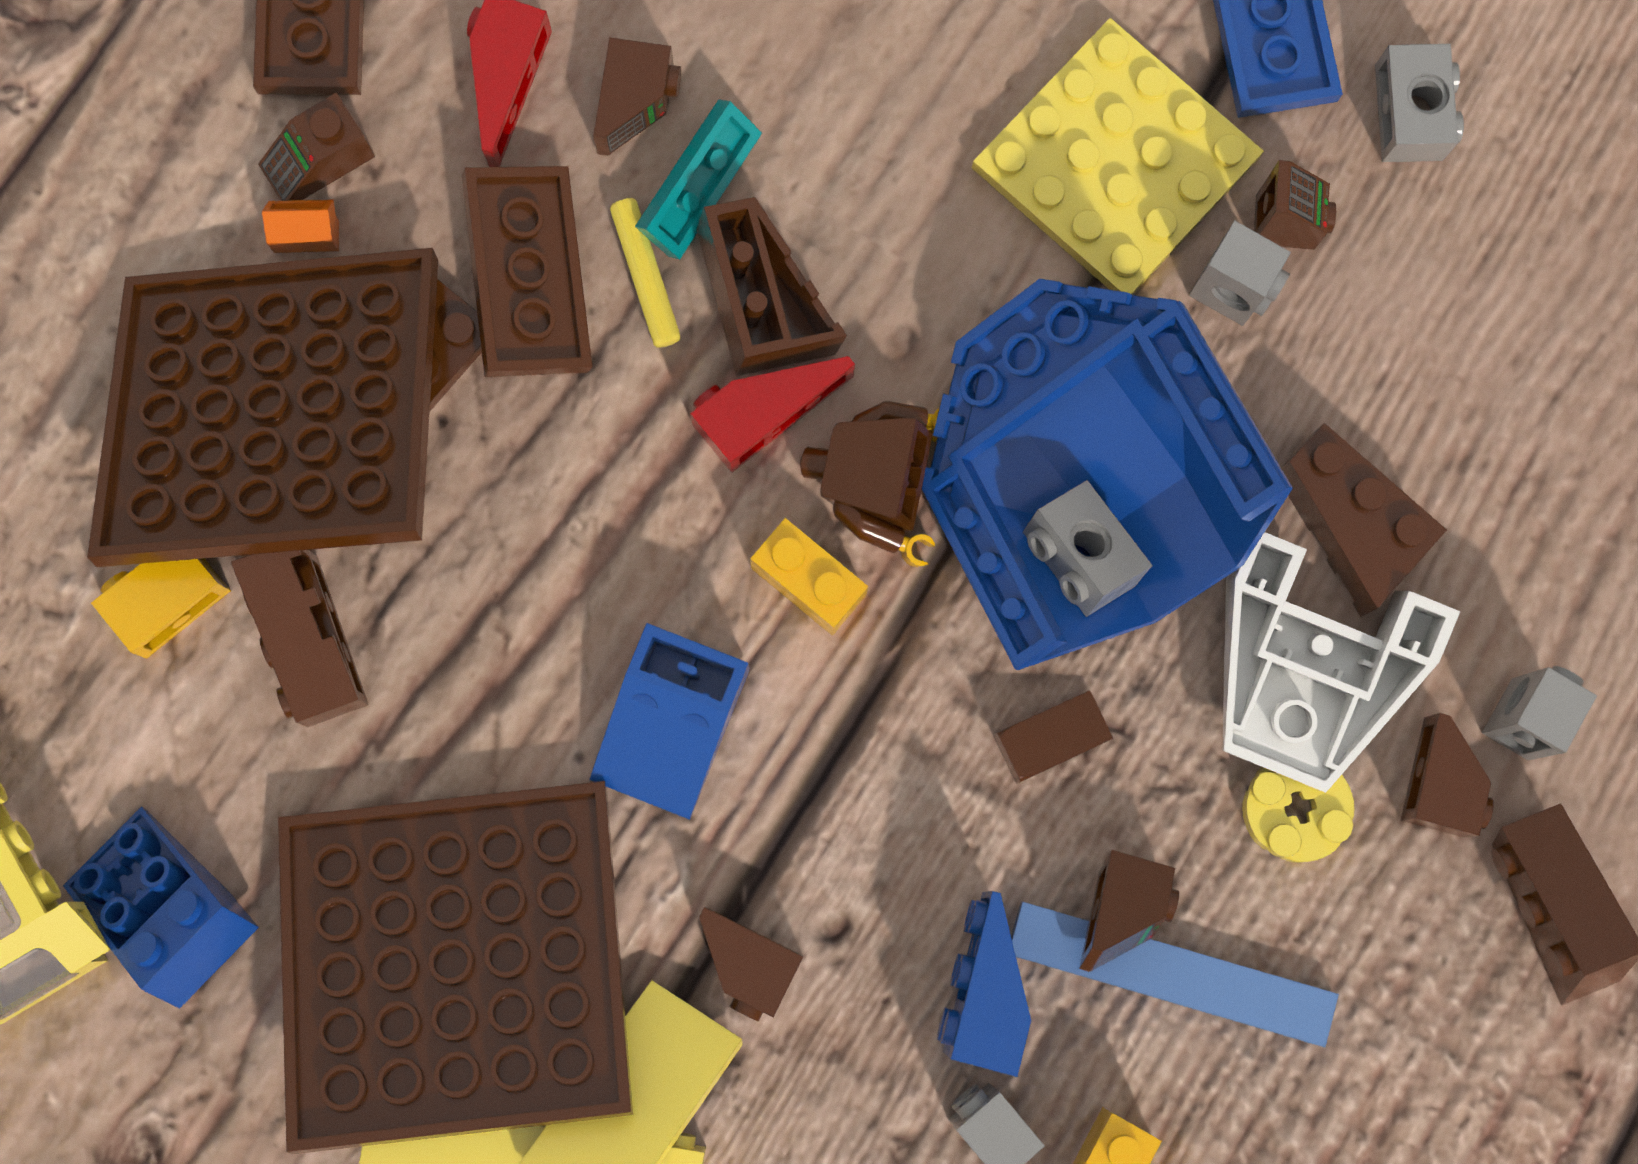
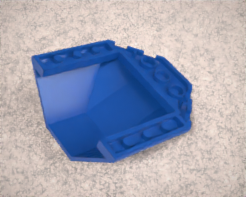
[922,279,1293,670]

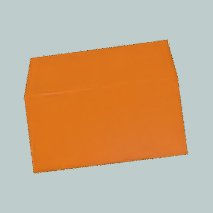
[262,199,339,253]

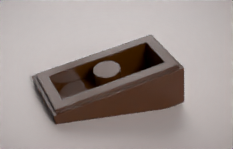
[994,690,1114,784]

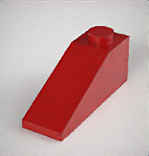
[467,0,552,167]
[690,356,855,473]

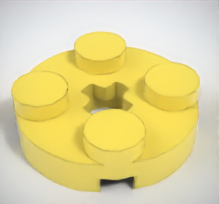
[1242,766,1354,863]

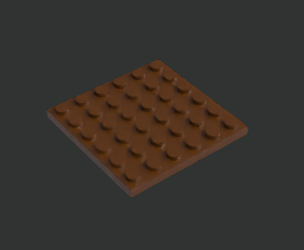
[87,248,438,567]
[278,781,633,1154]

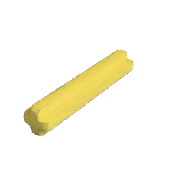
[610,198,680,348]

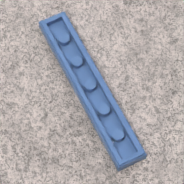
[1011,902,1339,1048]

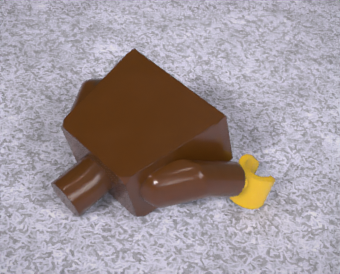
[800,401,939,567]

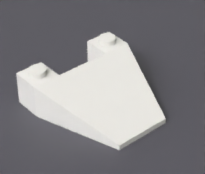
[1222,532,1460,793]

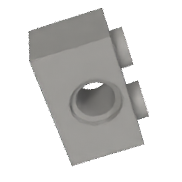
[1375,44,1464,162]
[1189,220,1291,326]
[1023,480,1153,617]
[1482,666,1597,760]
[948,1083,1045,1164]

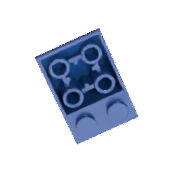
[589,623,750,820]
[63,806,259,1009]
[937,891,1031,1077]

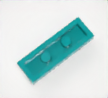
[635,99,762,260]

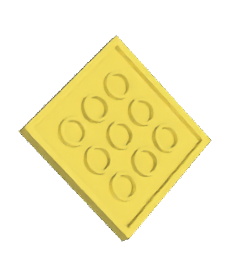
[972,18,1264,295]

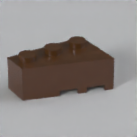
[696,197,847,376]
[1281,423,1447,617]
[231,550,369,727]
[1491,803,1638,1005]

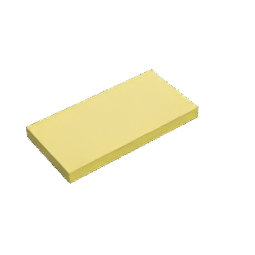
[519,980,743,1164]

